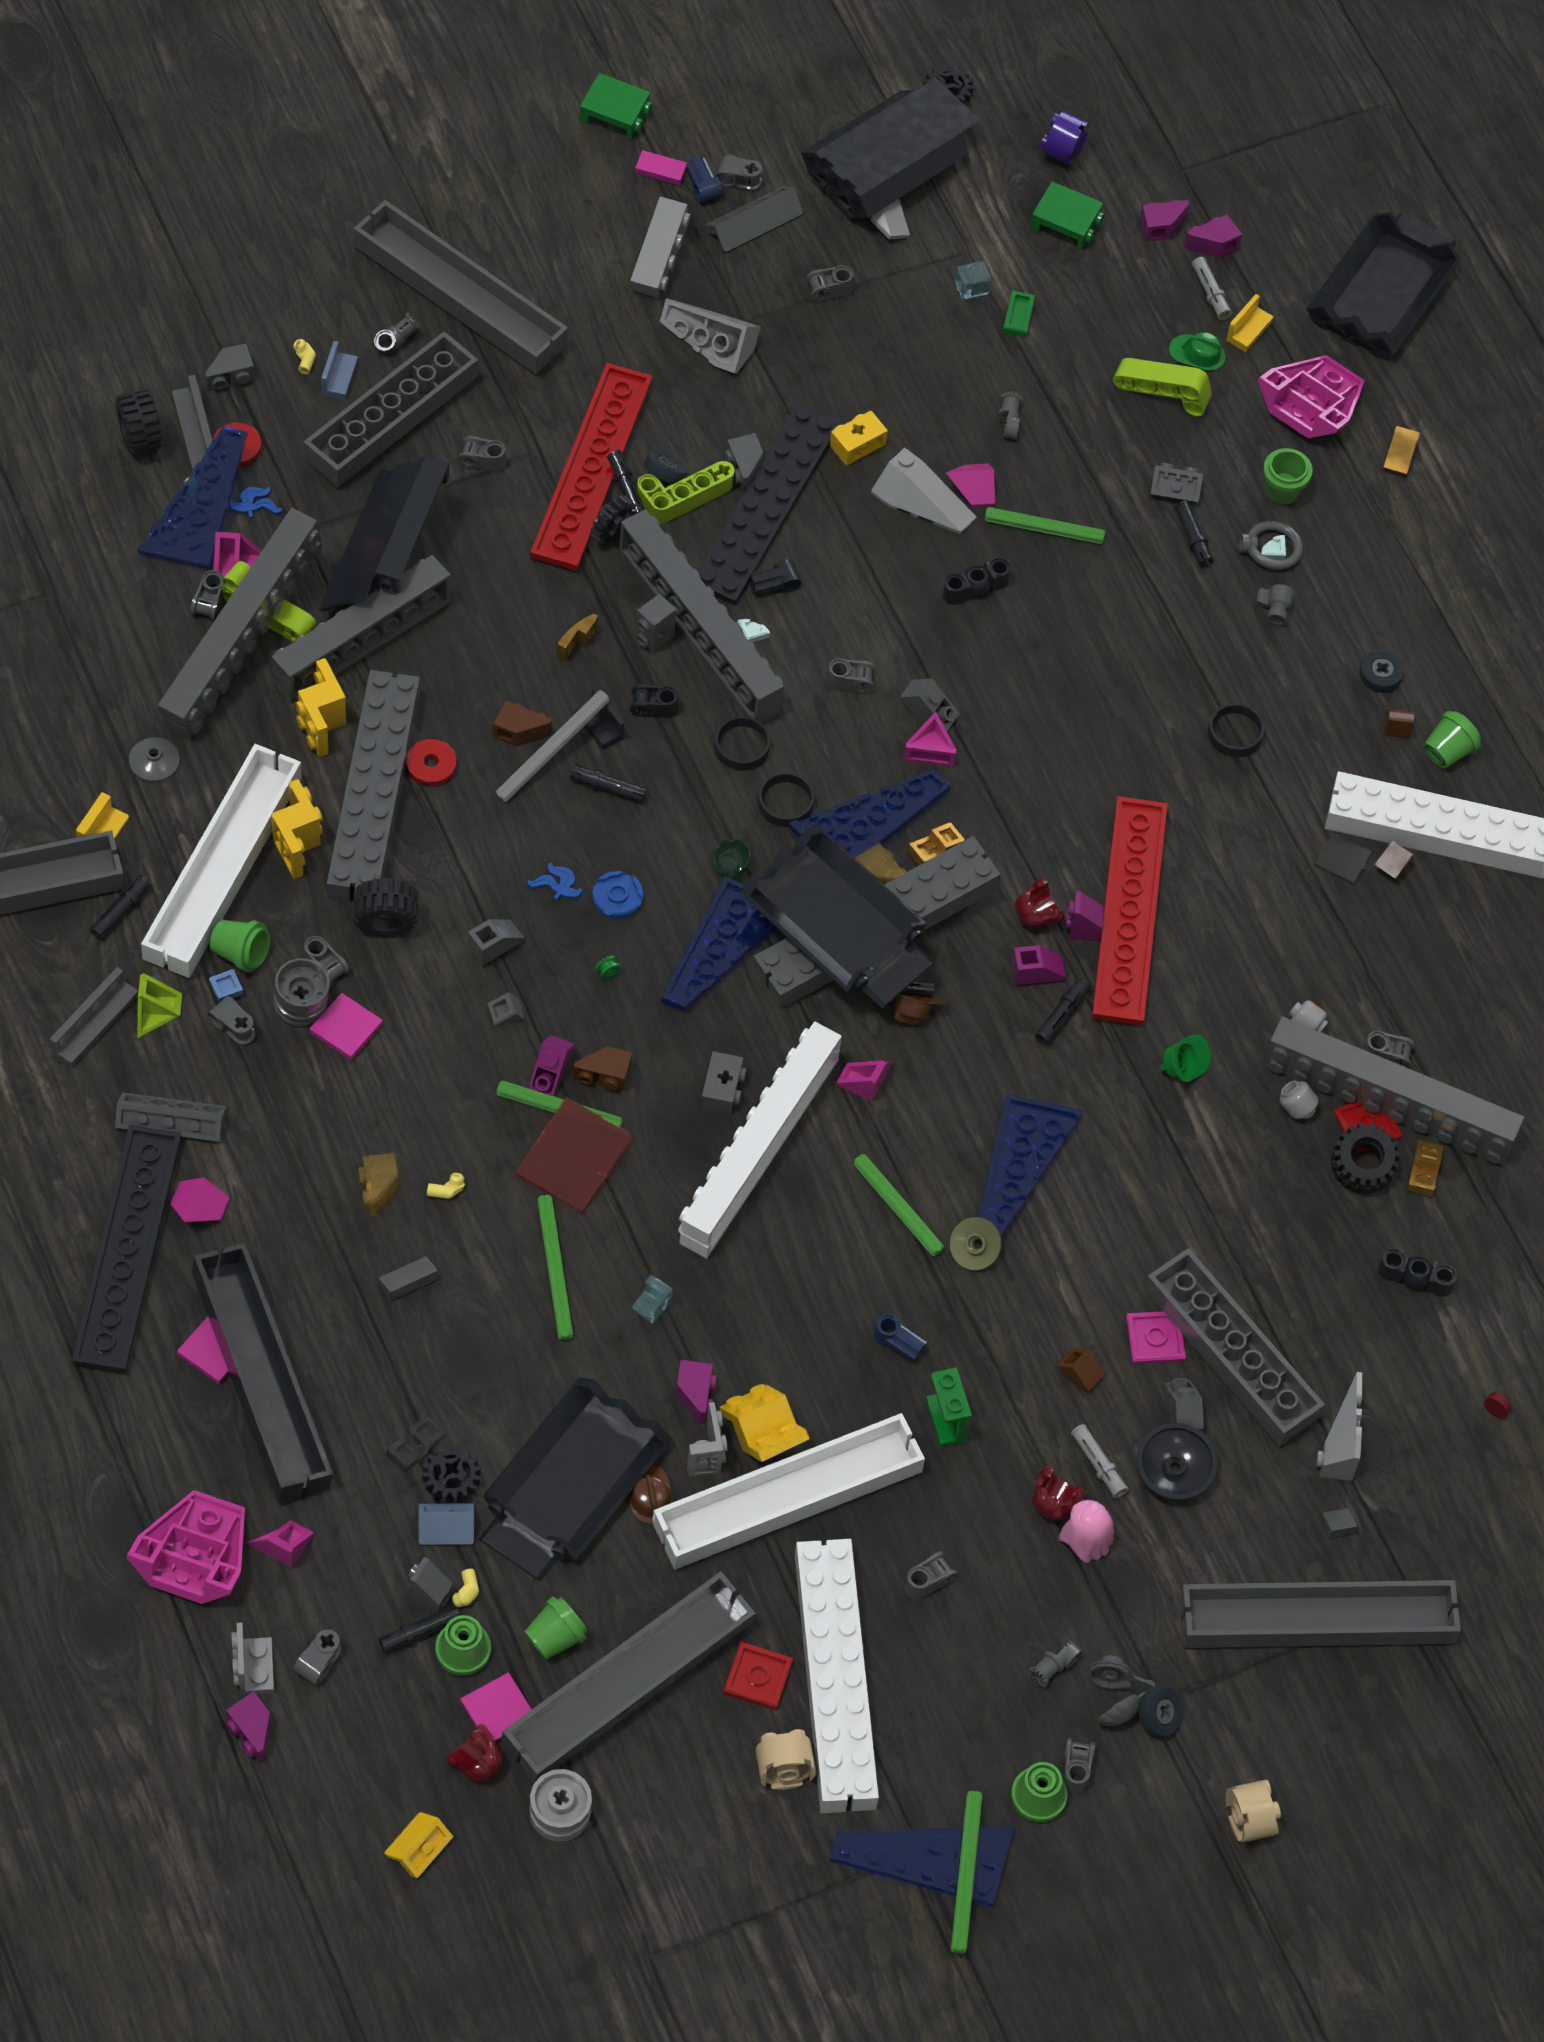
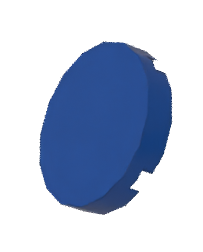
[592,871,643,920]

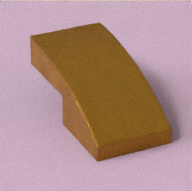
[1383,426,1420,476]
[557,614,598,662]
[906,822,965,865]
[1407,1140,1444,1197]

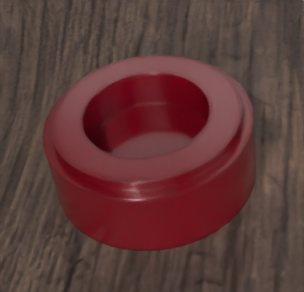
[1484,1392,1512,1419]

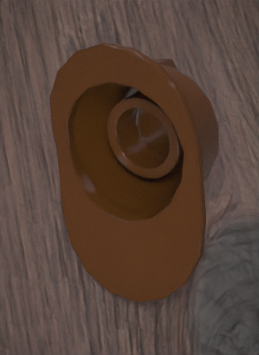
[894,994,949,1025]
[628,1464,673,1524]

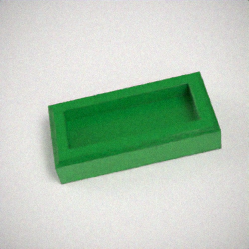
[1003,291,1035,338]

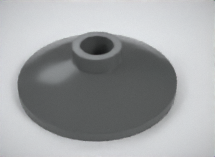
[129,737,180,782]

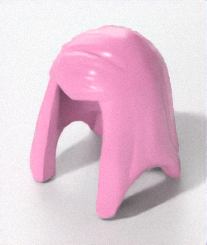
[1058,1500,1114,1563]

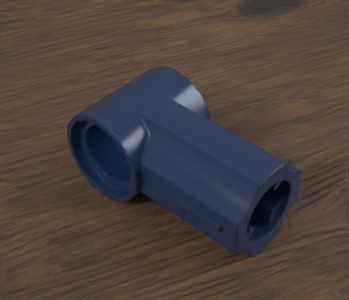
[686,156,723,203]
[873,1314,927,1362]

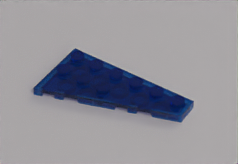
[137,426,248,569]
[788,769,950,862]
[661,877,776,1012]
[979,1094,1083,1239]
[829,1827,1014,1907]

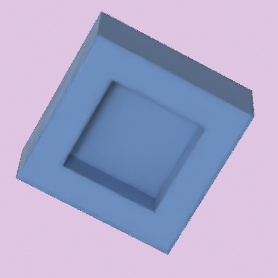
[209,969,243,1002]

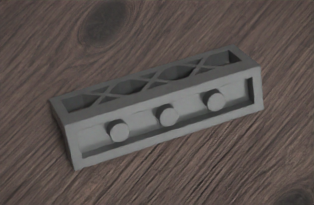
[172,375,217,474]
[50,967,139,1068]
[115,1092,227,1142]

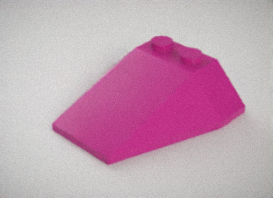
[1258,355,1365,438]
[127,1490,245,1604]

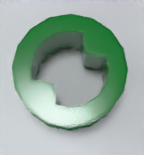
[596,955,622,980]

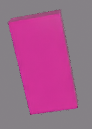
[635,150,687,185]

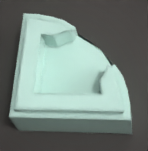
[1261,535,1286,560]
[738,619,770,642]

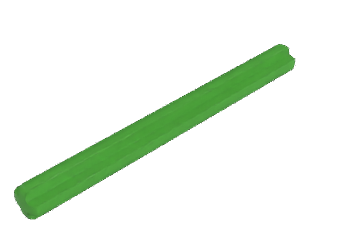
[538,1195,573,1341]
[951,1791,982,1954]

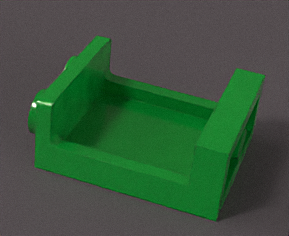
[579,73,653,139]
[1030,181,1104,250]
[925,1367,972,1448]

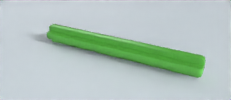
[985,507,1105,544]
[497,1081,622,1132]
[854,1154,944,1256]

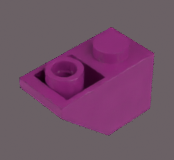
[1140,200,1189,242]
[1184,214,1242,257]
[1065,891,1104,942]
[1011,945,1066,985]
[529,1035,574,1096]
[676,1360,717,1424]
[225,1691,271,1763]

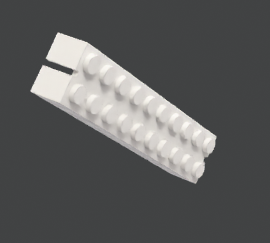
[141,744,302,978]
[1325,771,1544,879]
[678,1021,842,1259]
[653,1413,925,1570]
[795,1539,879,1814]

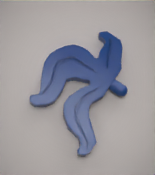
[230,487,283,518]
[527,863,582,900]

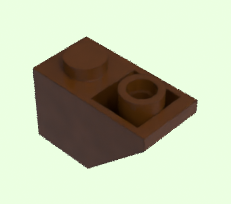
[493,701,552,746]
[573,1046,632,1091]

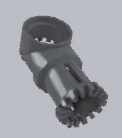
[374,312,422,354]
[998,391,1023,439]
[1028,1641,1083,1688]

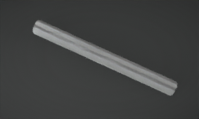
[496,690,609,802]

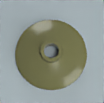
[950,1217,1001,1270]

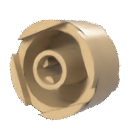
[756,1729,816,1790]
[1226,1779,1281,1843]

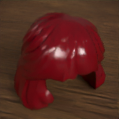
[1015,878,1065,928]
[1032,1466,1086,1520]
[446,1724,503,1782]

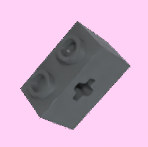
[636,594,676,653]
[701,1051,747,1114]

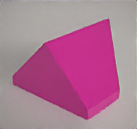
[946,463,995,508]
[214,531,262,576]
[904,712,956,767]
[836,1060,894,1101]
[170,1177,230,1222]
[246,1520,314,1568]

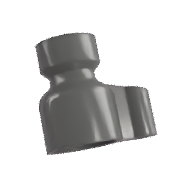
[1256,584,1294,625]

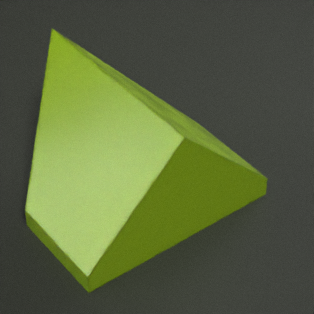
[137,973,182,1038]

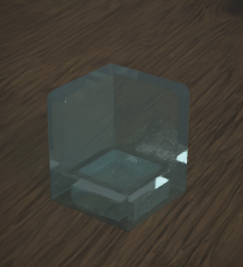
[955,261,991,300]
[632,1275,673,1323]

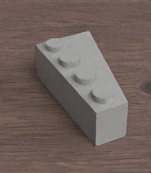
[630,197,691,298]

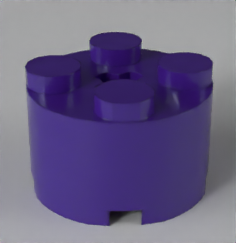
[1040,111,1090,166]

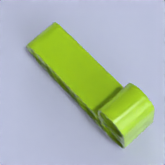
[1113,358,1212,416]
[637,461,735,524]
[222,561,317,642]

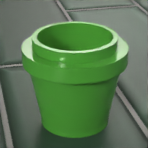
[1263,448,1312,504]
[1423,711,1481,769]
[210,920,270,972]
[524,1596,588,1660]
[435,1615,491,1676]
[1011,1762,1068,1822]

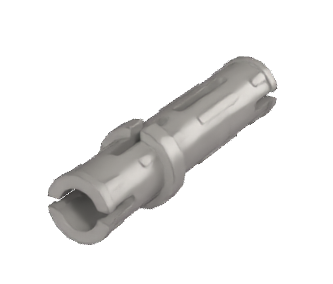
[1192,257,1232,320]
[1071,1424,1129,1499]

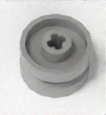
[529,1769,592,1842]

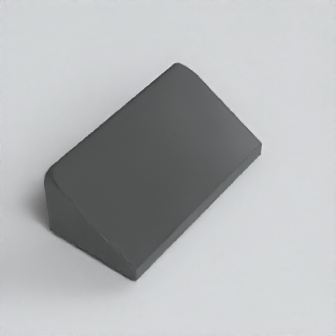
[378,1256,438,1301]

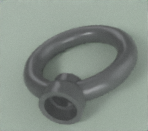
[1239,521,1303,570]

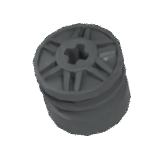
[273,958,329,1027]

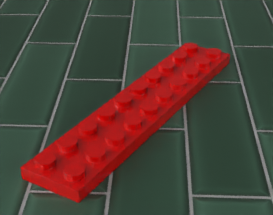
[530,363,653,571]
[1092,796,1168,1026]

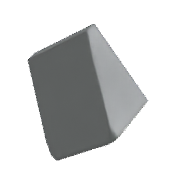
[487,992,525,1026]
[1322,1508,1357,1539]

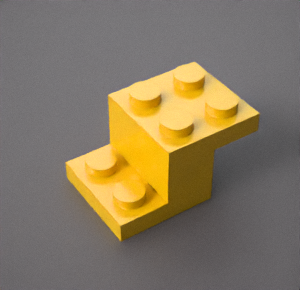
[296,658,346,757]
[271,779,323,880]
[719,1384,809,1462]

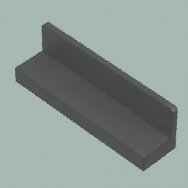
[705,186,803,252]

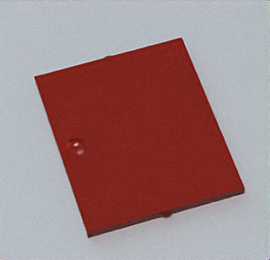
[515,1097,633,1213]

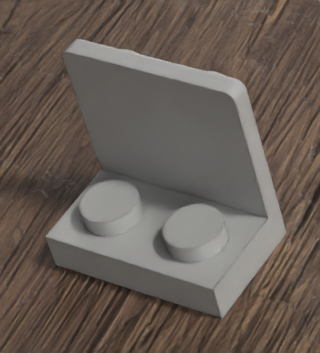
[687,1402,727,1477]
[232,1623,274,1695]

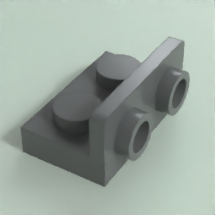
[1150,463,1203,504]

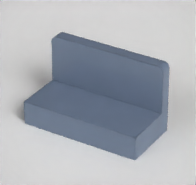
[321,341,358,400]
[419,1504,474,1545]

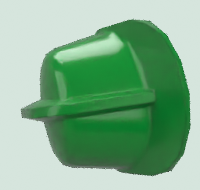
[1169,332,1225,371]
[1159,1034,1211,1082]

